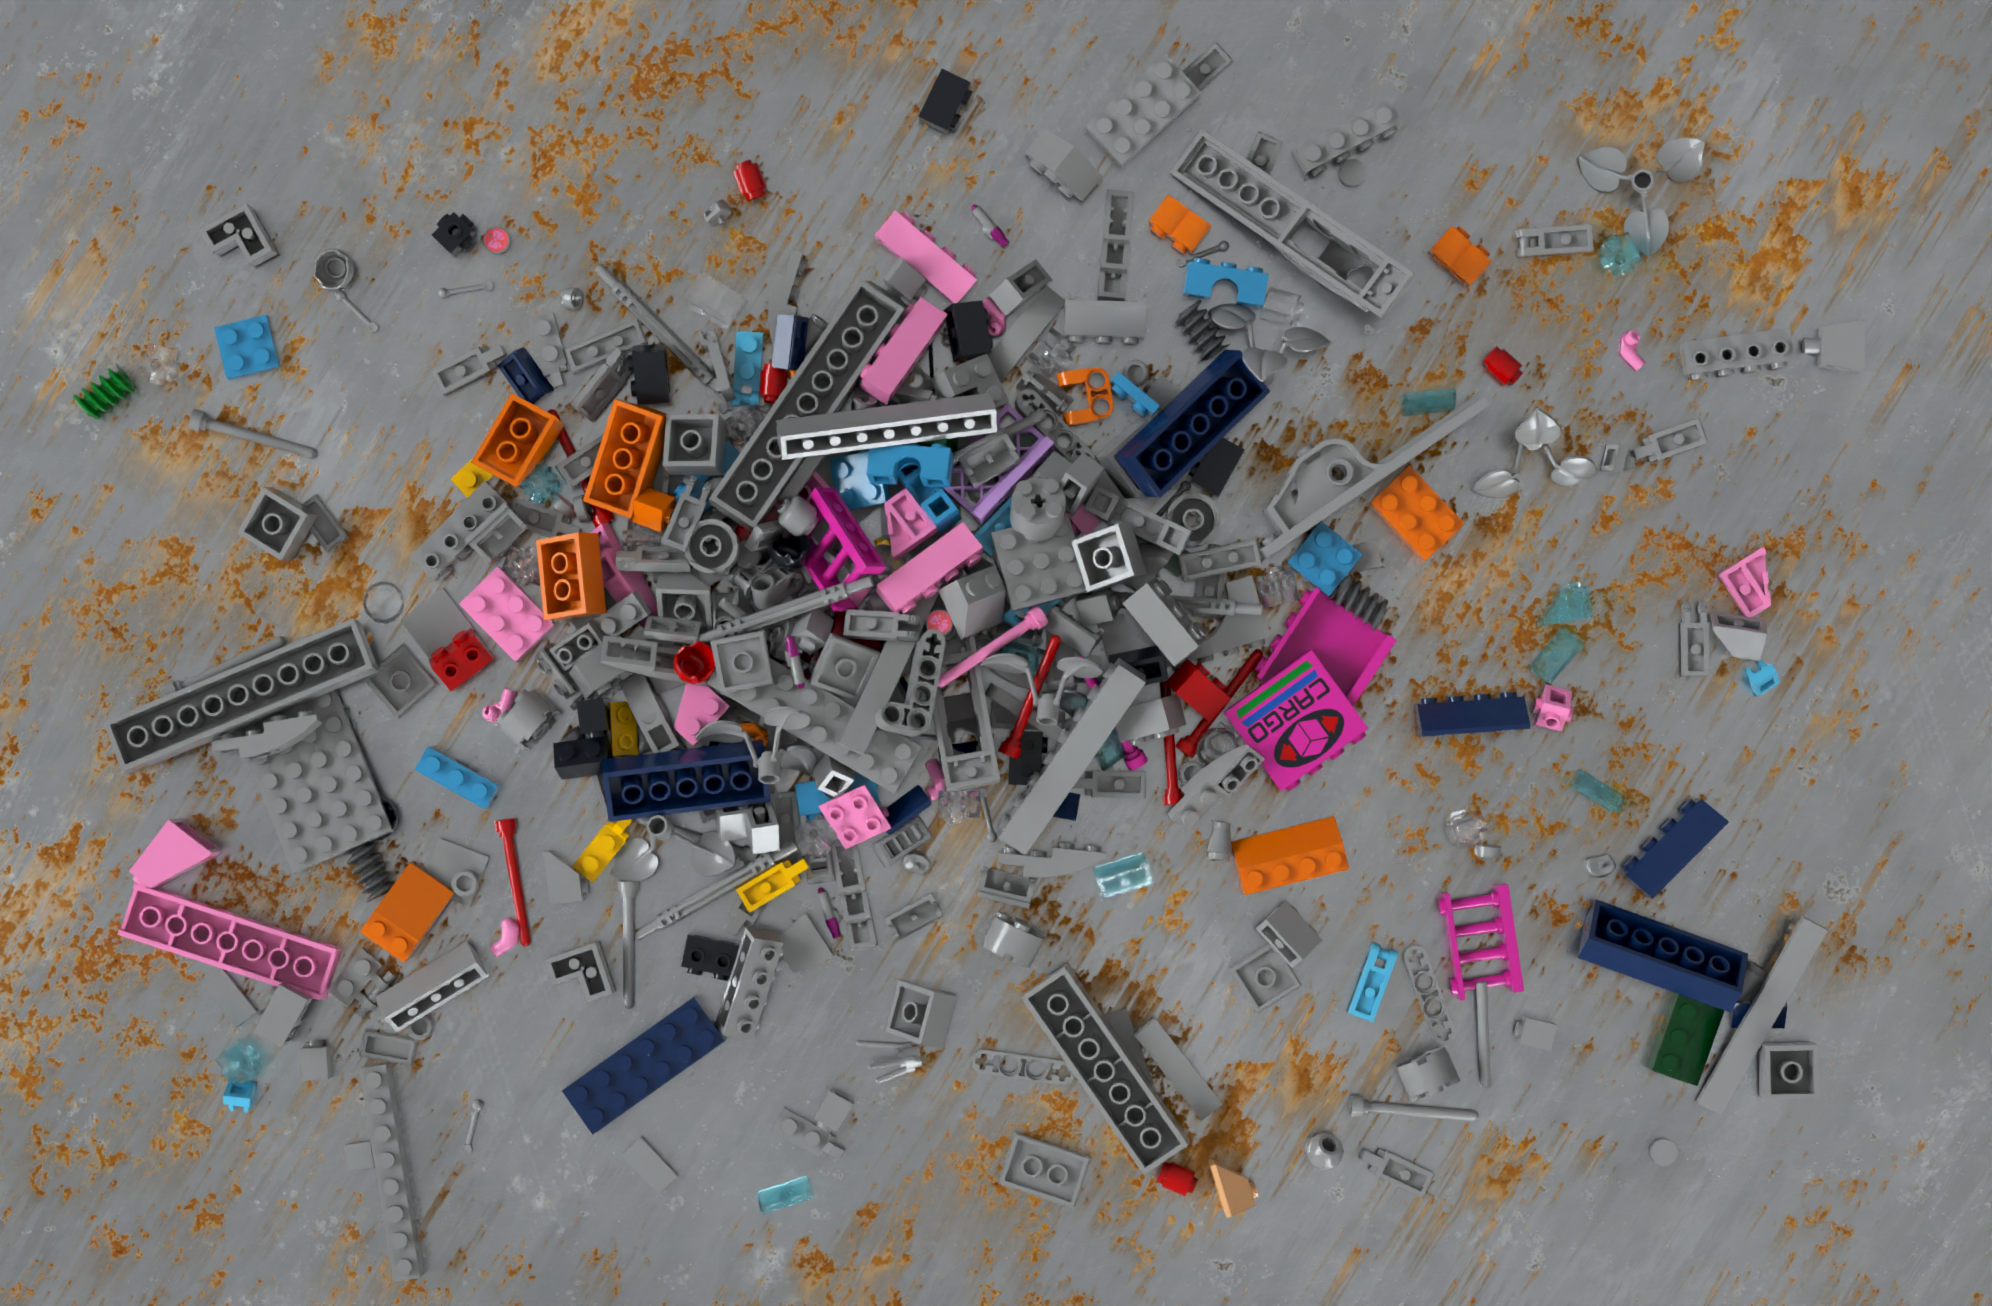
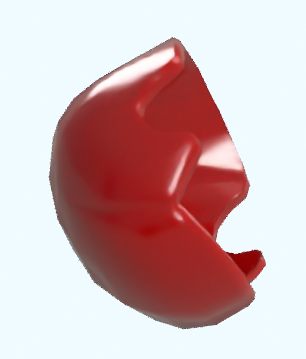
[673,641,716,684]

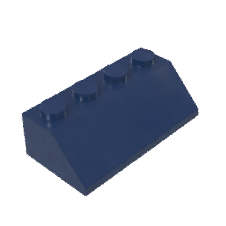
[1414,692,1531,737]
[1621,798,1729,899]

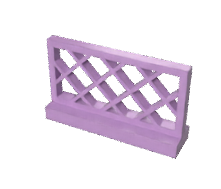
[940,404,1055,526]

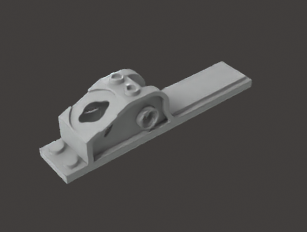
[1170,129,1415,319]
[1259,395,1490,560]
[905,525,1001,792]

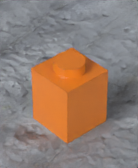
[633,487,676,533]

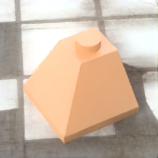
[1208,1158,1259,1218]

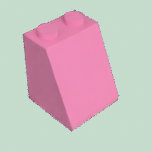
[129,818,222,888]

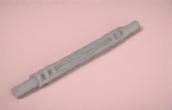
[594,263,727,403]
[694,576,874,644]
[1076,591,1263,616]
[634,841,799,941]

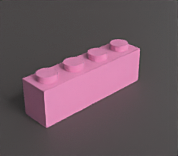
[875,210,977,304]
[860,297,947,405]
[876,522,983,615]

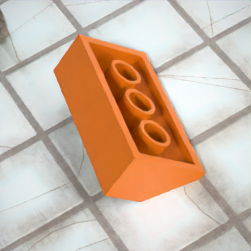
[583,399,667,519]
[1231,816,1350,895]

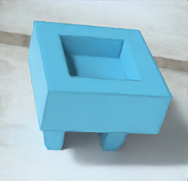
[1746,660,1780,697]
[223,1080,256,1113]

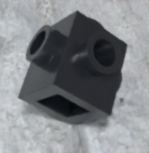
[432,212,476,257]

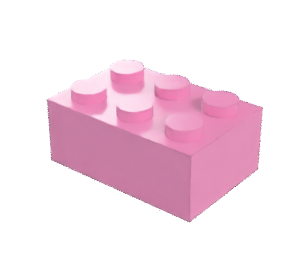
[459,566,557,662]

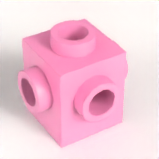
[1533,685,1574,731]

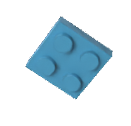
[214,315,280,380]
[1110,372,1160,418]
[829,451,890,511]
[1287,521,1363,597]

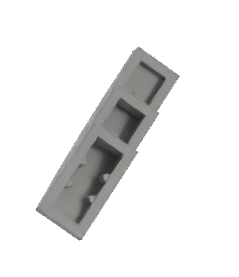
[1098,190,1134,301]
[600,636,707,687]
[830,841,878,953]
[1133,1017,1223,1121]

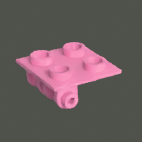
[818,784,892,849]

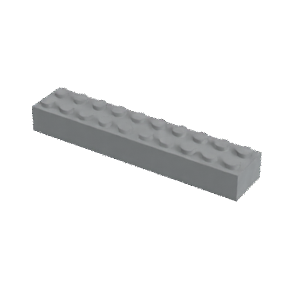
[709,279,905,532]
[103,618,380,774]

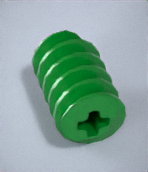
[73,363,135,419]

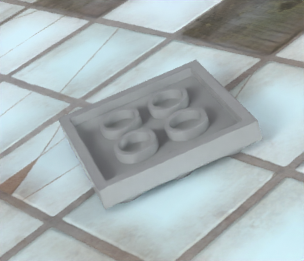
[990,513,1087,612]

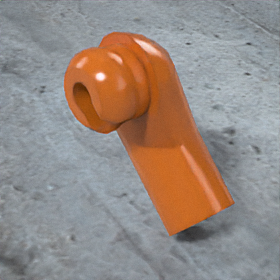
[739,723,769,746]

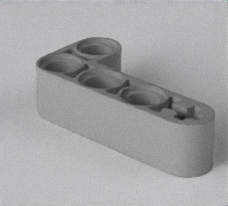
[875,629,946,737]

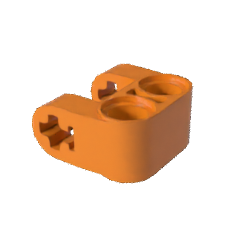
[1056,368,1114,427]

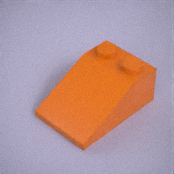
[471,393,564,488]
[360,862,455,963]

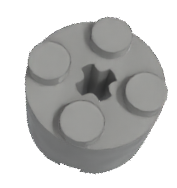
[1010,478,1066,541]
[1165,493,1220,548]
[683,519,740,575]
[497,689,560,751]
[982,911,1046,968]
[1396,1046,1460,1102]

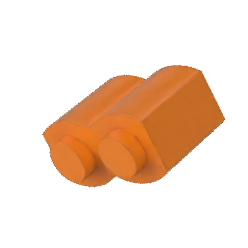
[1149,195,1211,254]
[1428,226,1492,287]

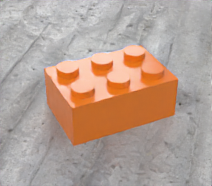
[1368,465,1465,562]
[536,532,606,621]

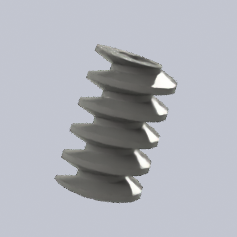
[1175,300,1230,361]
[1329,574,1388,631]
[343,842,395,903]

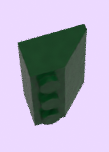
[1646,992,1725,1086]

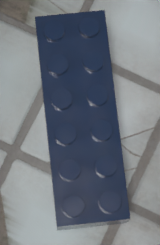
[1114,350,1270,498]
[601,740,771,822]
[1578,899,1748,1012]
[562,995,727,1135]

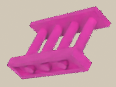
[788,488,886,611]
[1438,883,1524,1001]

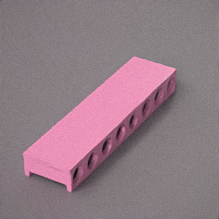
[117,883,342,1000]

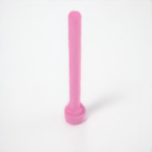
[938,606,1048,687]

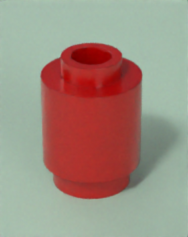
[733,160,767,201]
[1483,346,1523,385]
[759,363,787,404]
[1156,1162,1198,1196]

